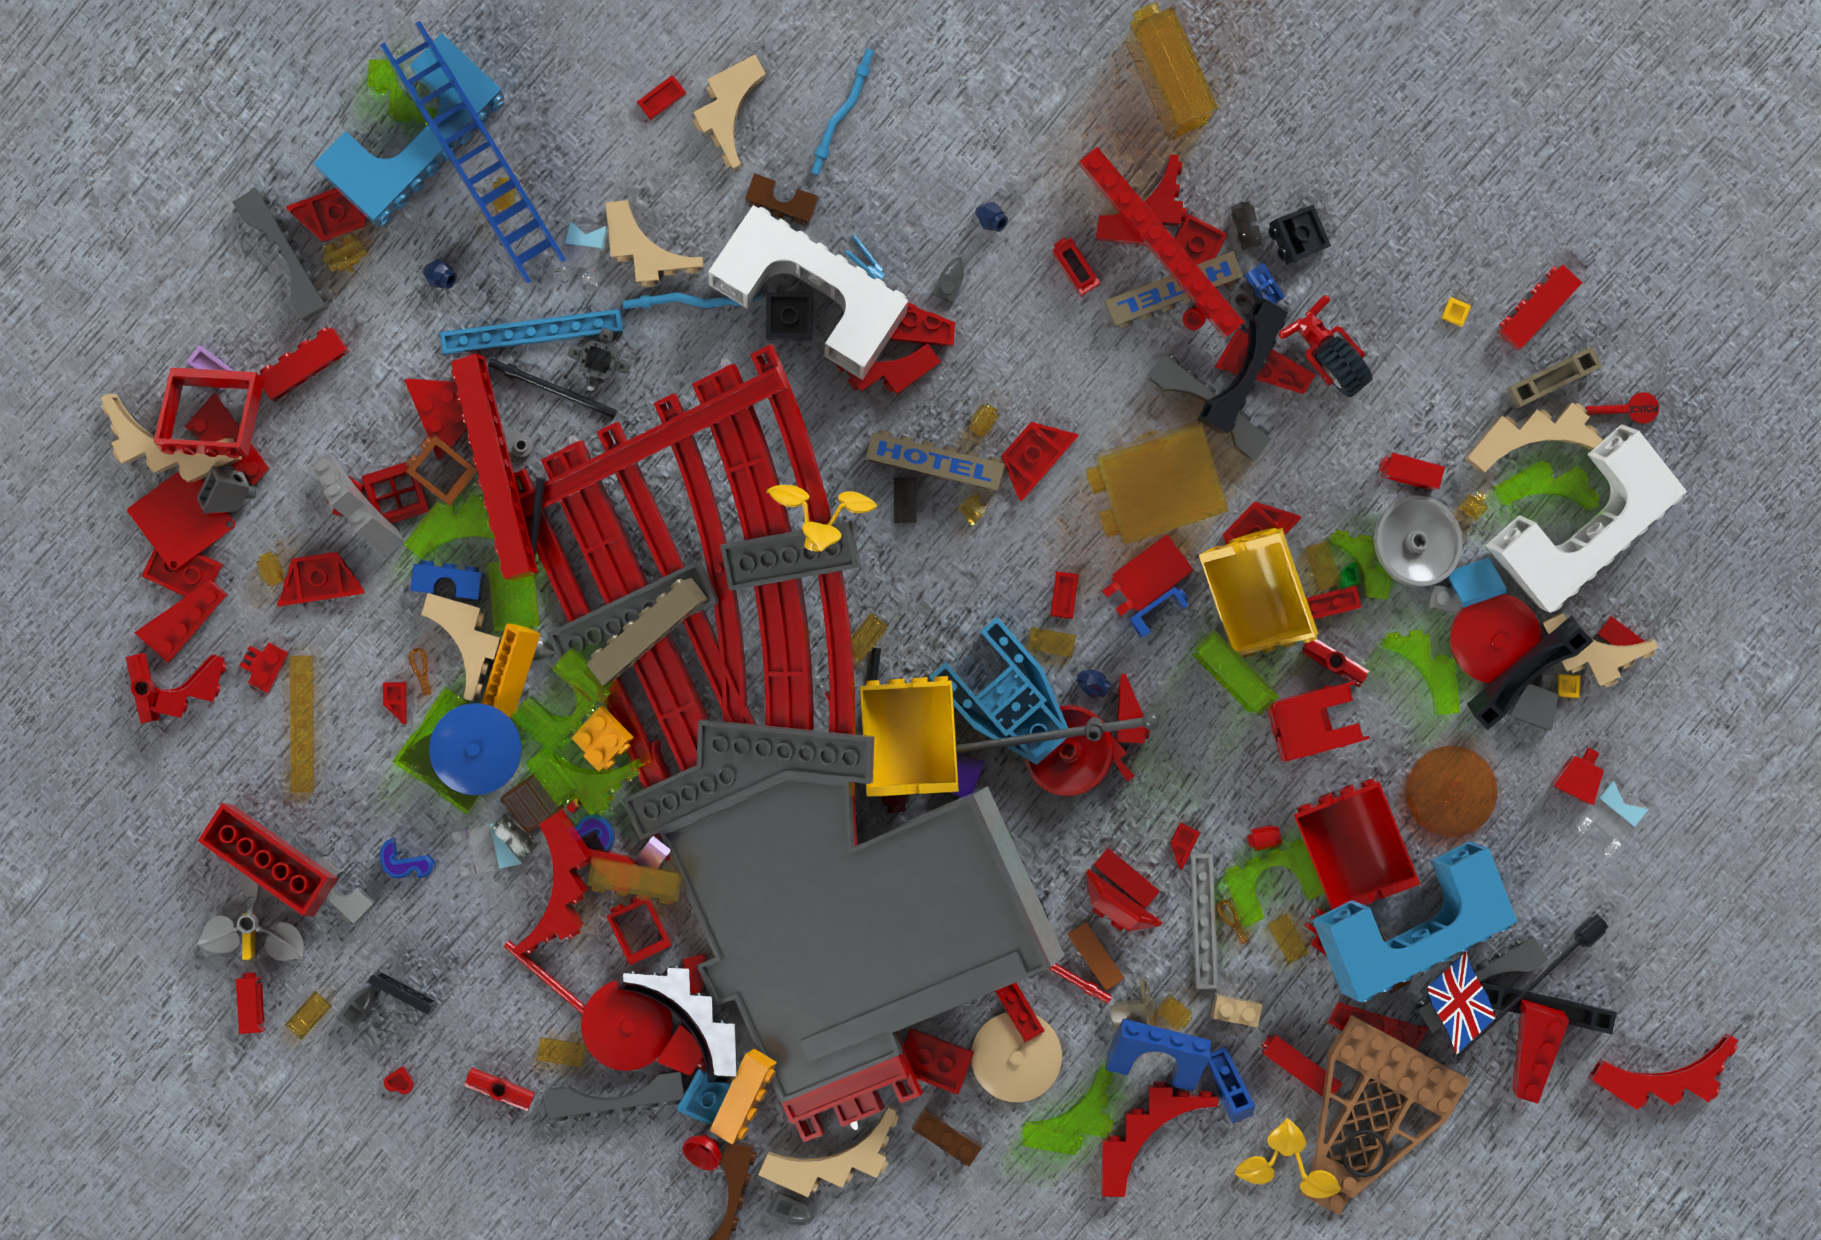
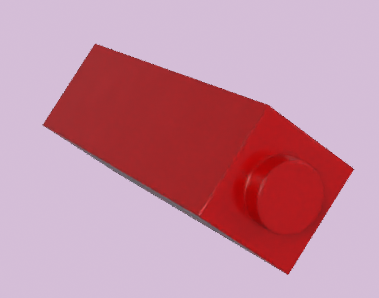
[1260,1033,1343,1102]

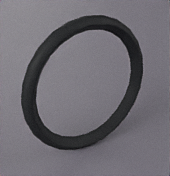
[1341,1130,1388,1177]

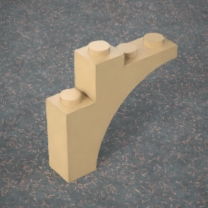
[692,55,767,171]
[606,200,705,287]
[421,593,502,701]
[1542,612,1659,688]

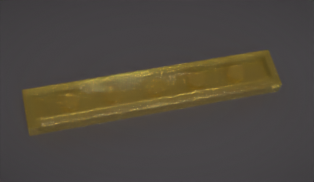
[290,655,315,792]

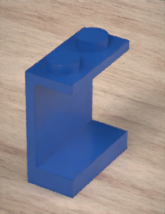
[1127,587,1188,638]

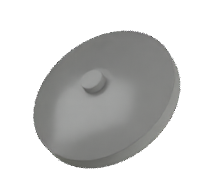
[1374,496,1463,587]

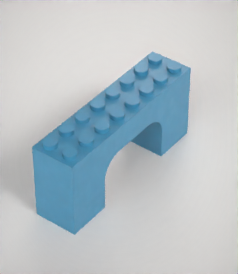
[314,33,504,228]
[1312,841,1518,1002]

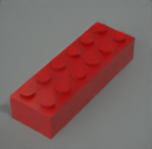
[198,803,338,917]

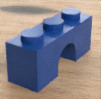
[410,560,484,600]

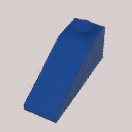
[1207,1047,1255,1124]

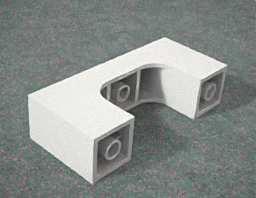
[708,205,908,380]
[1486,424,1687,613]

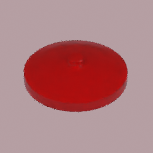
[1449,593,1541,683]
[1024,705,1114,797]
[581,980,672,1071]

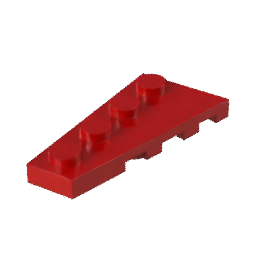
[1214,328,1316,394]
[185,392,270,486]
[134,580,228,663]
[1326,1002,1428,1050]

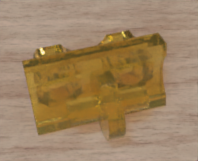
[322,234,368,274]

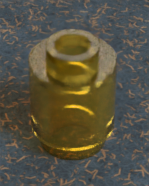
[492,177,515,211]
[968,403,999,438]
[256,552,285,587]

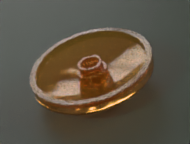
[1405,746,1497,837]

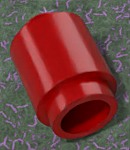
[1247,825,1282,851]

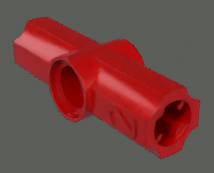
[1301,639,1369,688]
[125,653,161,724]
[464,1067,535,1111]

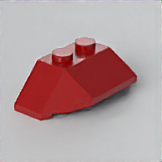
[1085,868,1163,932]

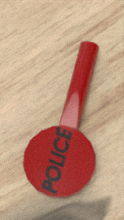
[1585,392,1659,424]

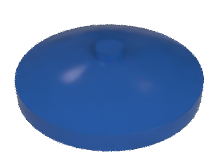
[429,703,522,795]

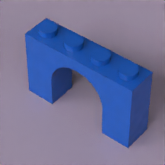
[1106,1019,1211,1091]

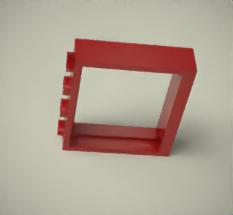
[154,367,264,459]

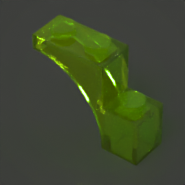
[367,59,437,124]
[1327,529,1392,601]

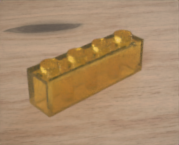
[587,857,683,904]

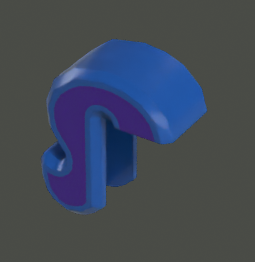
[571,814,615,852]
[380,837,436,879]

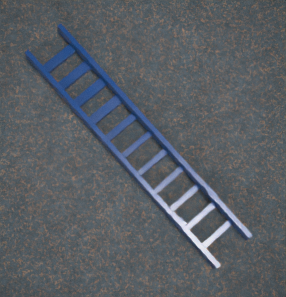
[379,21,566,283]

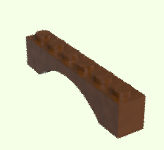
[709,1141,757,1240]

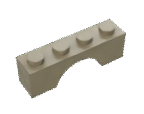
[1506,347,1602,409]

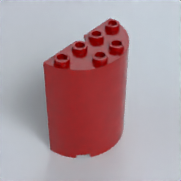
[1294,778,1420,910]

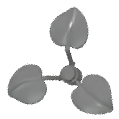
[198,874,304,961]

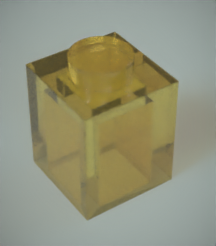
[1155,993,1192,1030]

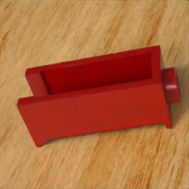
[1051,237,1101,298]
[236,972,266,1034]

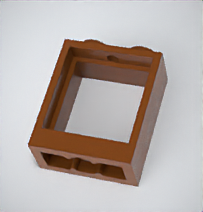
[405,434,478,506]

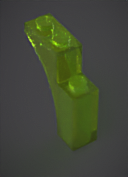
[1491,460,1600,511]
[1381,630,1460,715]

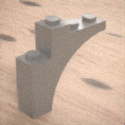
[313,453,404,556]

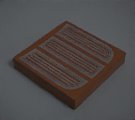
[500,771,564,834]

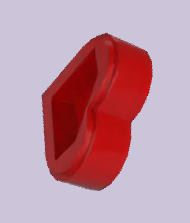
[384,1065,414,1094]

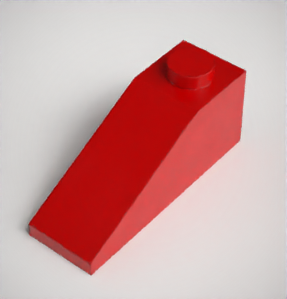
[1116,674,1150,743]

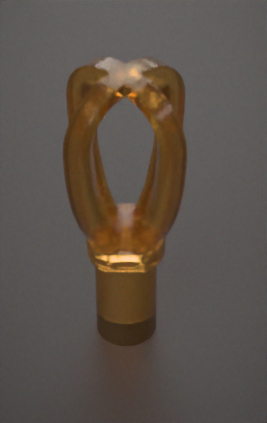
[409,648,432,696]
[1216,899,1249,944]

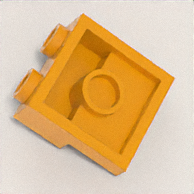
[572,706,634,772]

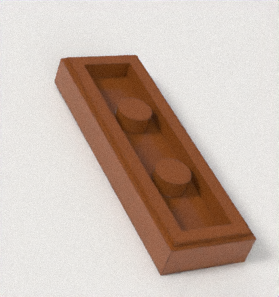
[1067,921,1124,991]

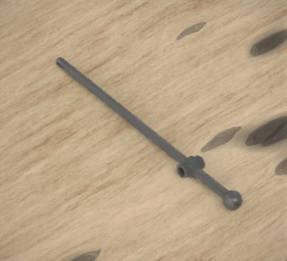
[956,712,1159,754]

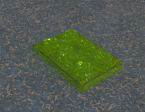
[488,562,540,631]

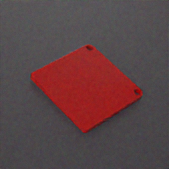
[127,471,236,571]

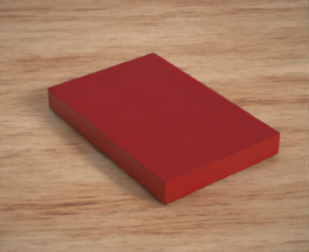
[141,548,224,597]
[904,1028,974,1095]

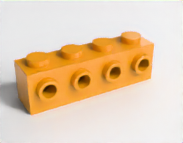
[710,1049,777,1144]

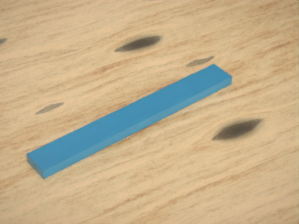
[440,309,623,355]

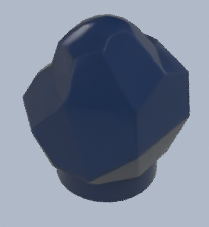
[975,202,1008,232]
[423,260,457,289]
[1077,669,1110,698]

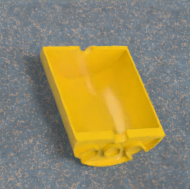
[1199,528,1318,658]
[860,676,959,797]

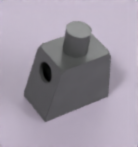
[197,466,256,513]
[1507,674,1558,731]

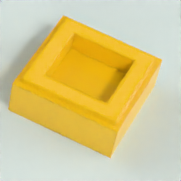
[1441,297,1471,327]
[1556,674,1581,698]

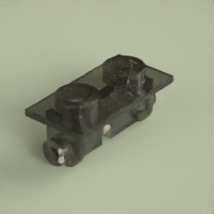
[1231,201,1262,251]
[491,813,538,858]

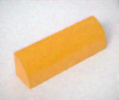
[481,623,541,718]

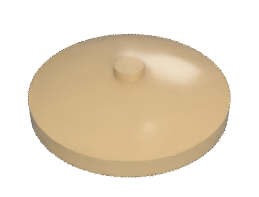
[971,1012,1062,1102]

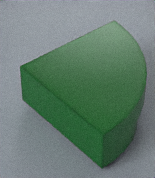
[1338,562,1361,589]

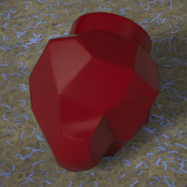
[881,794,909,813]

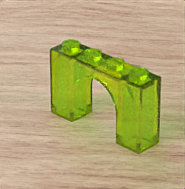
[511,647,613,753]
[1222,839,1325,927]

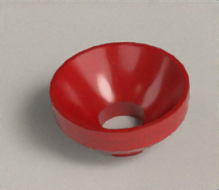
[682,1135,722,1171]

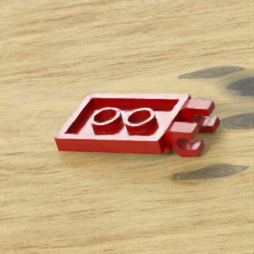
[1102,534,1194,616]

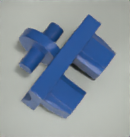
[1244,263,1285,304]

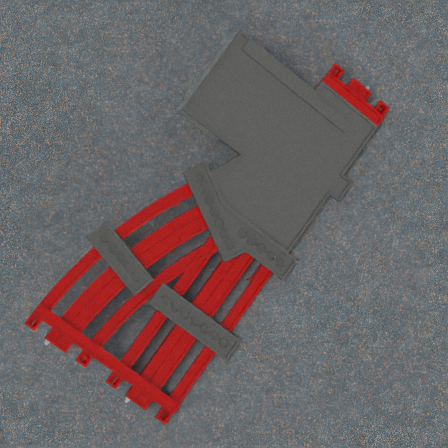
[514,344,1064,1143]

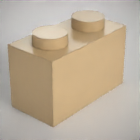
[1211,994,1262,1027]

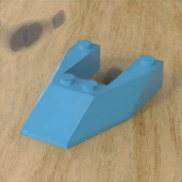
[929,617,1068,765]

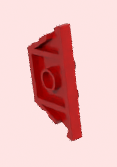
[286,188,367,243]
[404,378,468,461]
[1001,422,1079,502]
[1223,501,1302,545]
[277,552,366,607]

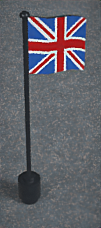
[1426,914,1608,1061]

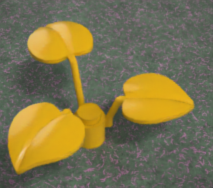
[766,485,878,552]
[1235,1118,1341,1198]

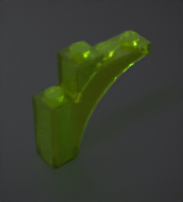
[403,494,495,559]
[525,746,643,816]
[1021,1064,1114,1155]

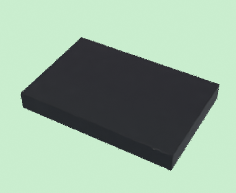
[367,971,438,1015]

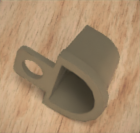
[1110,977,1156,1031]

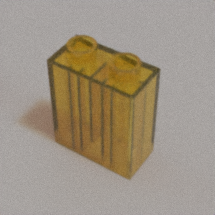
[1125,2,1218,141]
[1085,421,1229,545]

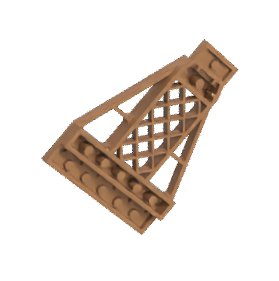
[1299,1015,1470,1215]

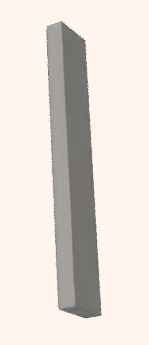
[1190,853,1218,990]

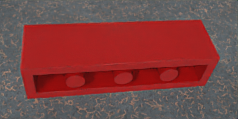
[1497,264,1583,351]
[259,327,350,402]

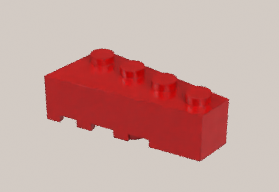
[1512,999,1569,1104]

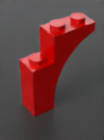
[835,343,941,395]

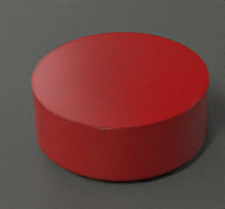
[1182,307,1205,331]

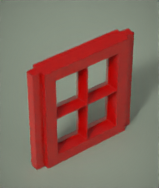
[361,461,430,524]

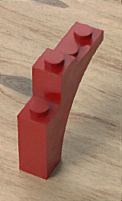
[1096,154,1187,246]

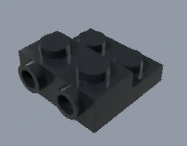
[1268,204,1331,265]

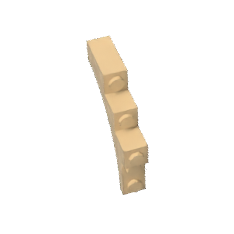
[101,394,242,482]
[1464,403,1603,473]
[758,1105,899,1197]

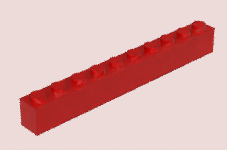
[1079,147,1244,339]
[451,354,538,581]

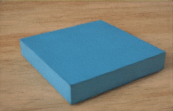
[1448,557,1507,608]
[677,1069,731,1126]

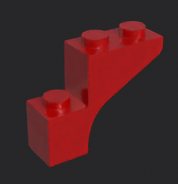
[150,654,226,718]

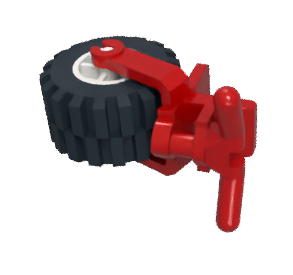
[1279,295,1373,397]

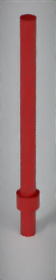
[503,940,585,1014]
[1049,963,1113,1004]

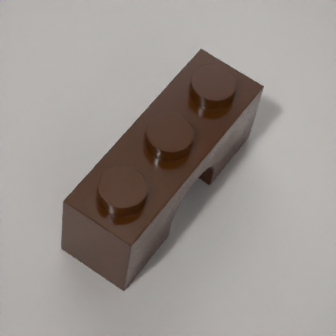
[745,173,819,226]
[912,1107,982,1167]

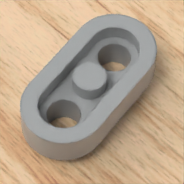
[502,425,534,457]

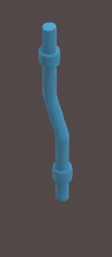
[811,48,875,176]
[623,292,760,309]

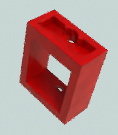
[1378,452,1445,491]
[606,894,673,965]

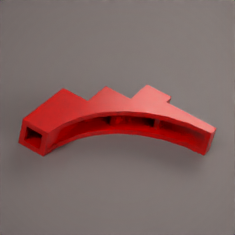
[514,809,592,956]
[1588,1033,1739,1110]
[1101,1081,1218,1197]

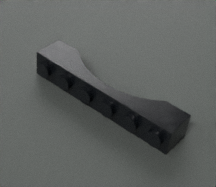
[1197,299,1288,434]
[1467,615,1594,730]
[1480,981,1617,1034]

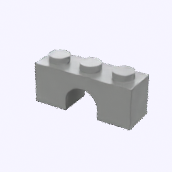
[317,856,376,924]

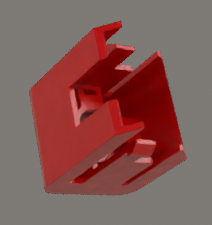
[1264,681,1370,762]

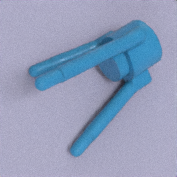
[845,234,885,280]

